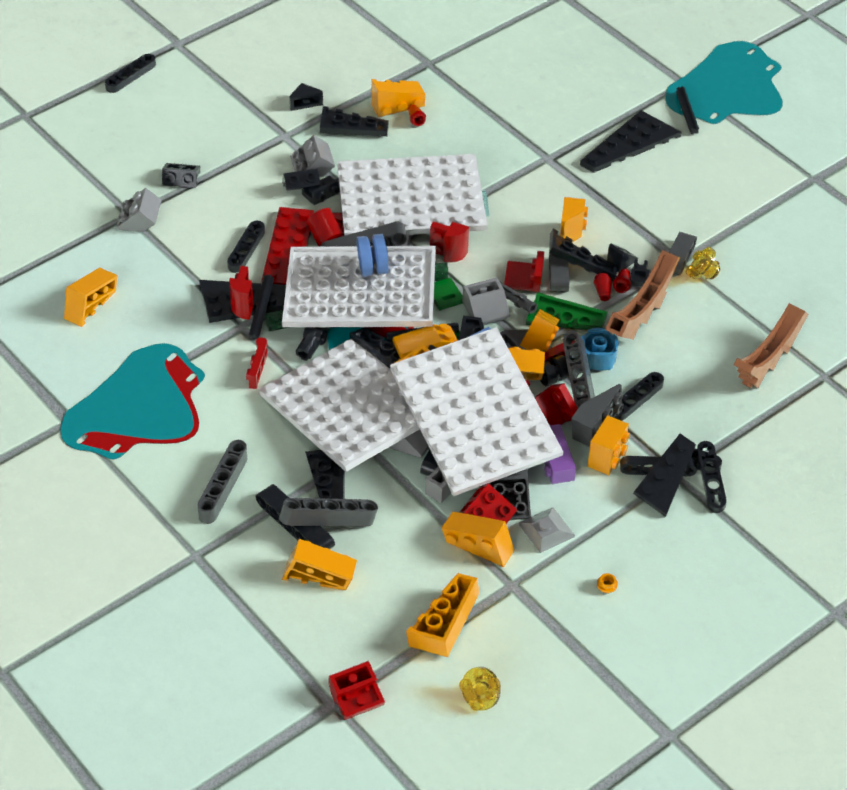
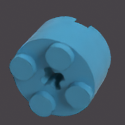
[579,328,619,371]

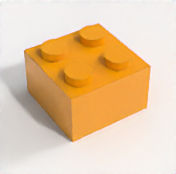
[587,415,630,476]

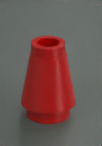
[408,104,426,126]
[613,269,631,293]
[593,273,611,301]

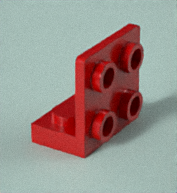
[504,251,545,292]
[534,383,578,426]
[459,483,517,524]

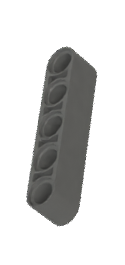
[320,221,407,247]
[563,330,595,408]
[198,439,248,524]
[279,498,378,527]

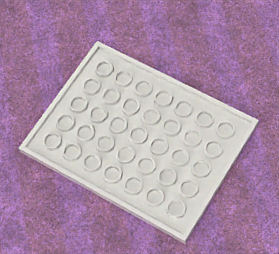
[337,154,487,236]
[282,246,436,327]
[390,327,563,496]
[259,339,420,472]

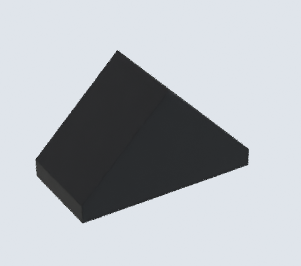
[290,83,323,111]
[607,243,638,272]

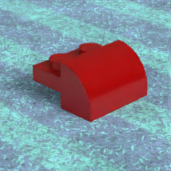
[306,208,344,247]
[430,222,469,262]
[229,266,253,320]
[328,661,385,720]

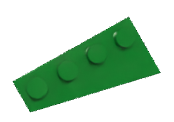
[526,293,608,330]

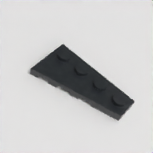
[320,106,389,137]
[549,228,617,281]
[633,433,696,517]

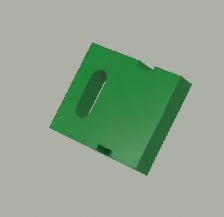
[434,277,463,311]

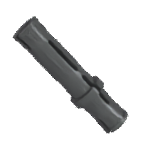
[499,281,537,314]

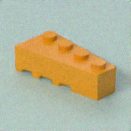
[406,573,479,657]

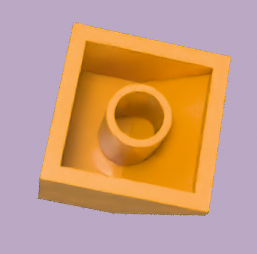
[560,197,588,242]

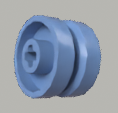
[356,234,389,277]

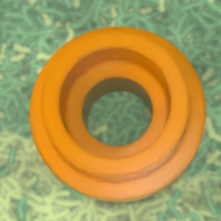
[597,573,618,593]

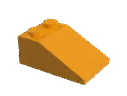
[392,324,458,358]

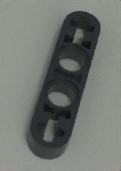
[105,54,156,93]
[227,220,265,273]
[614,372,664,421]
[697,441,726,513]
[620,456,697,477]

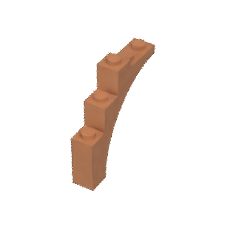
[605,250,680,340]
[733,303,809,389]

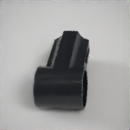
[296,327,327,361]

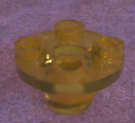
[686,247,721,280]
[459,666,501,711]

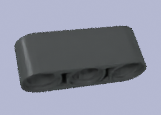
[669,232,697,275]
[549,253,569,292]

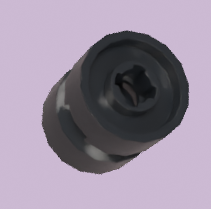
[540,355,570,387]

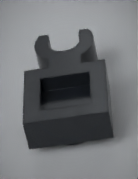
[631,259,650,287]

